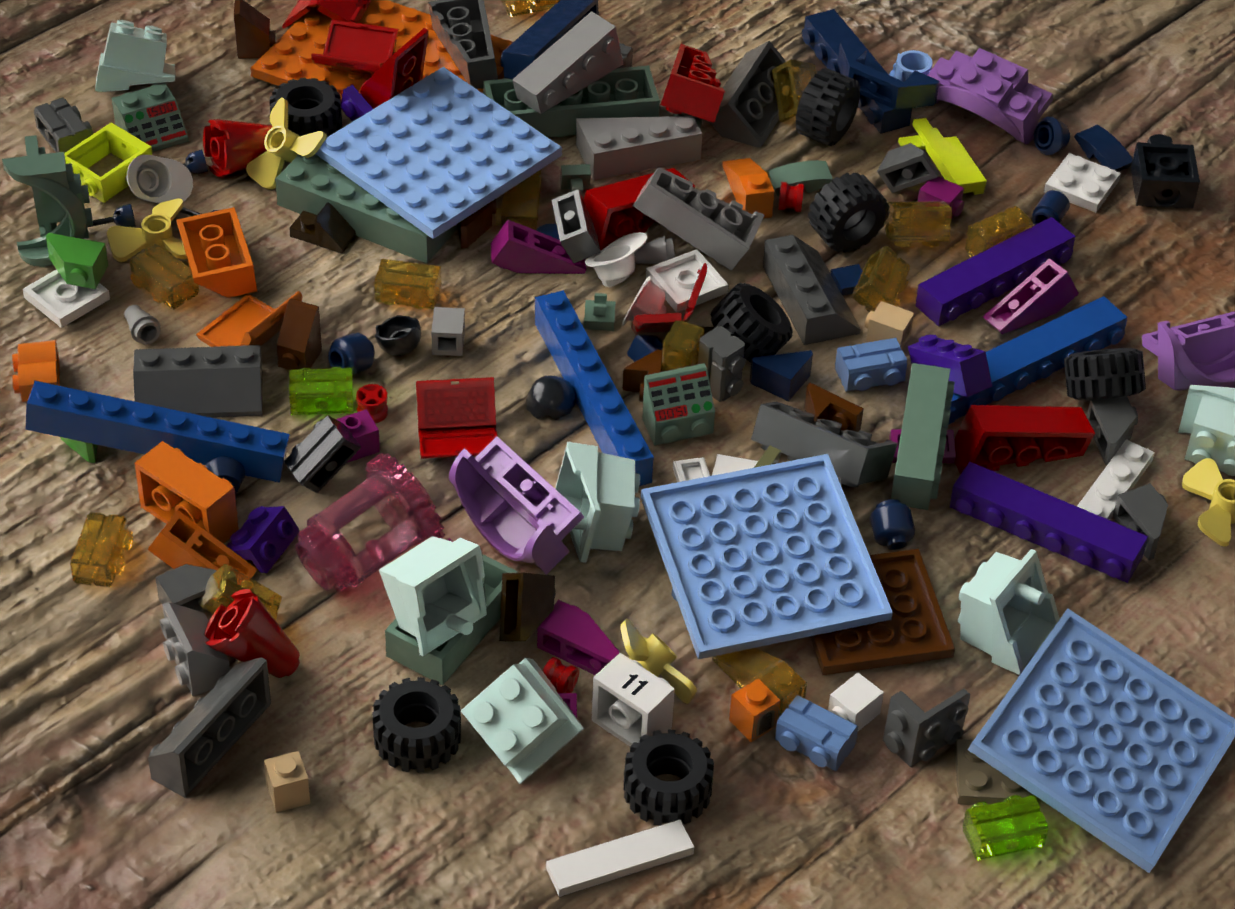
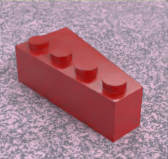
[660,44,725,123]
[584,168,696,251]
[954,405,1095,475]

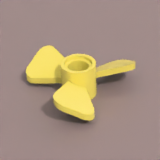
[246,98,327,190]
[107,198,187,262]
[1182,458,1235,547]
[620,619,697,704]

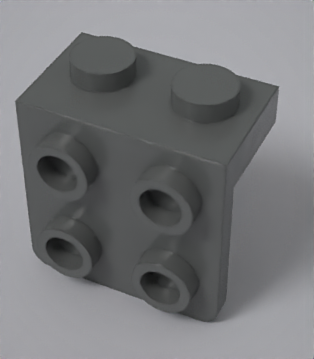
[883,689,970,767]

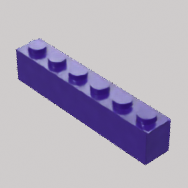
[915,217,1076,326]
[950,462,1148,583]

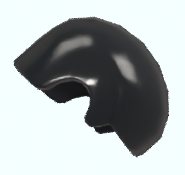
[374,315,421,356]
[526,375,577,420]

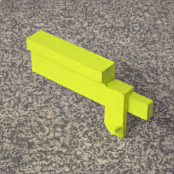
[898,118,987,195]

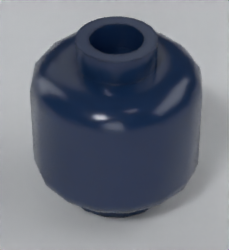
[328,333,375,376]
[870,499,915,550]

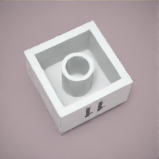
[592,653,675,747]

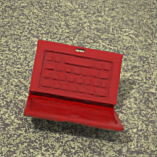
[282,0,372,29]
[311,20,399,75]
[631,263,707,335]
[416,377,498,459]

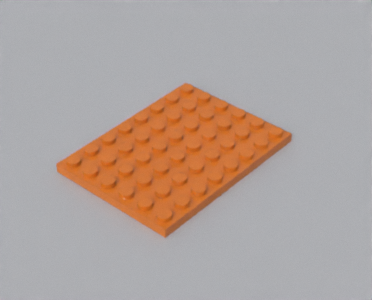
[251,0,513,101]

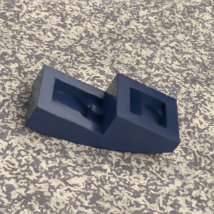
[1074,125,1133,172]

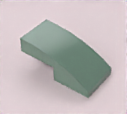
[768,160,833,197]

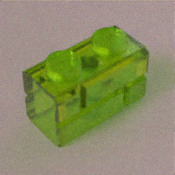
[289,367,354,415]
[963,795,1049,860]

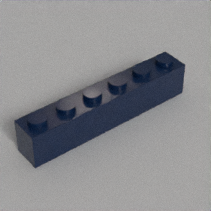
[500,0,599,79]
[802,9,912,134]

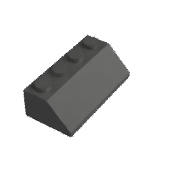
[709,41,802,148]
[763,235,861,345]
[133,345,263,418]
[148,657,271,798]

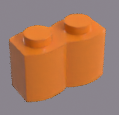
[12,340,60,402]

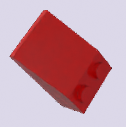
[360,28,429,109]

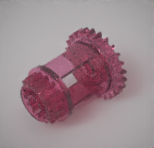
[295,453,445,592]

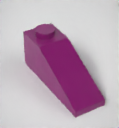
[491,220,587,274]
[983,258,1079,335]
[537,599,620,675]

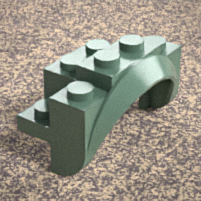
[2,135,93,267]

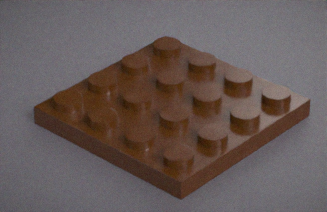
[810,549,955,675]

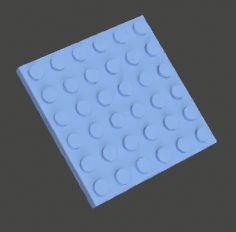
[316,67,562,239]
[640,454,893,659]
[968,608,1235,873]

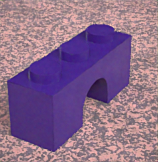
[908,335,992,397]

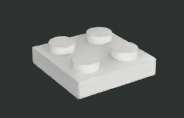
[1044,153,1121,213]
[646,249,728,313]
[23,269,110,328]

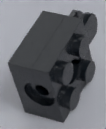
[1131,134,1200,208]

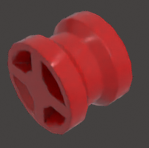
[778,182,804,212]
[356,384,388,423]
[542,657,579,693]

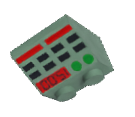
[112,83,189,152]
[642,363,715,446]

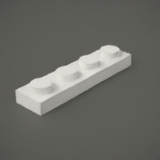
[1077,439,1155,520]

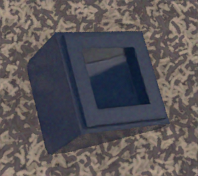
[627,335,674,362]

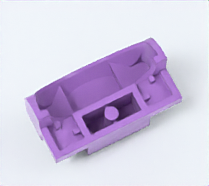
[927,48,1053,144]
[1142,311,1235,391]
[449,436,584,575]

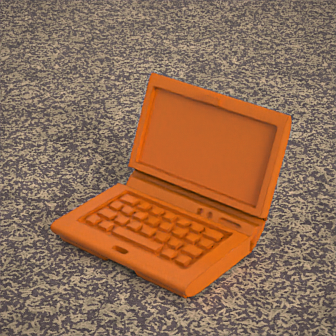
[196,291,303,347]

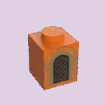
[729,678,781,742]

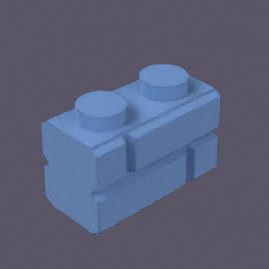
[835,338,907,392]
[775,695,858,771]

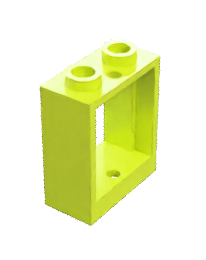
[64,122,153,203]

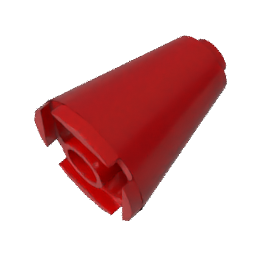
[203,119,273,177]
[204,589,300,678]

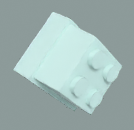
[95,20,176,92]
[1178,385,1235,476]
[555,442,640,563]
[379,536,487,656]
[958,549,1060,675]
[461,658,584,784]

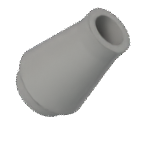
[635,236,675,264]
[124,305,160,344]

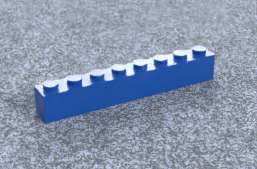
[535,290,654,486]
[948,296,1128,425]
[25,381,290,483]

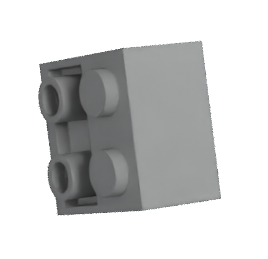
[160,602,230,696]

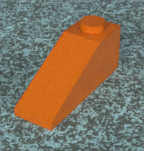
[722,158,774,219]
[147,510,258,592]

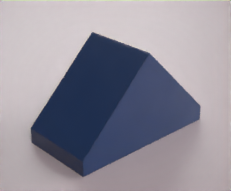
[749,350,813,402]

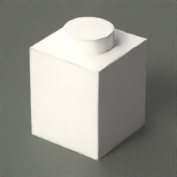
[828,673,884,731]

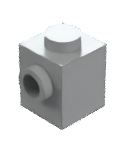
[431,307,465,356]

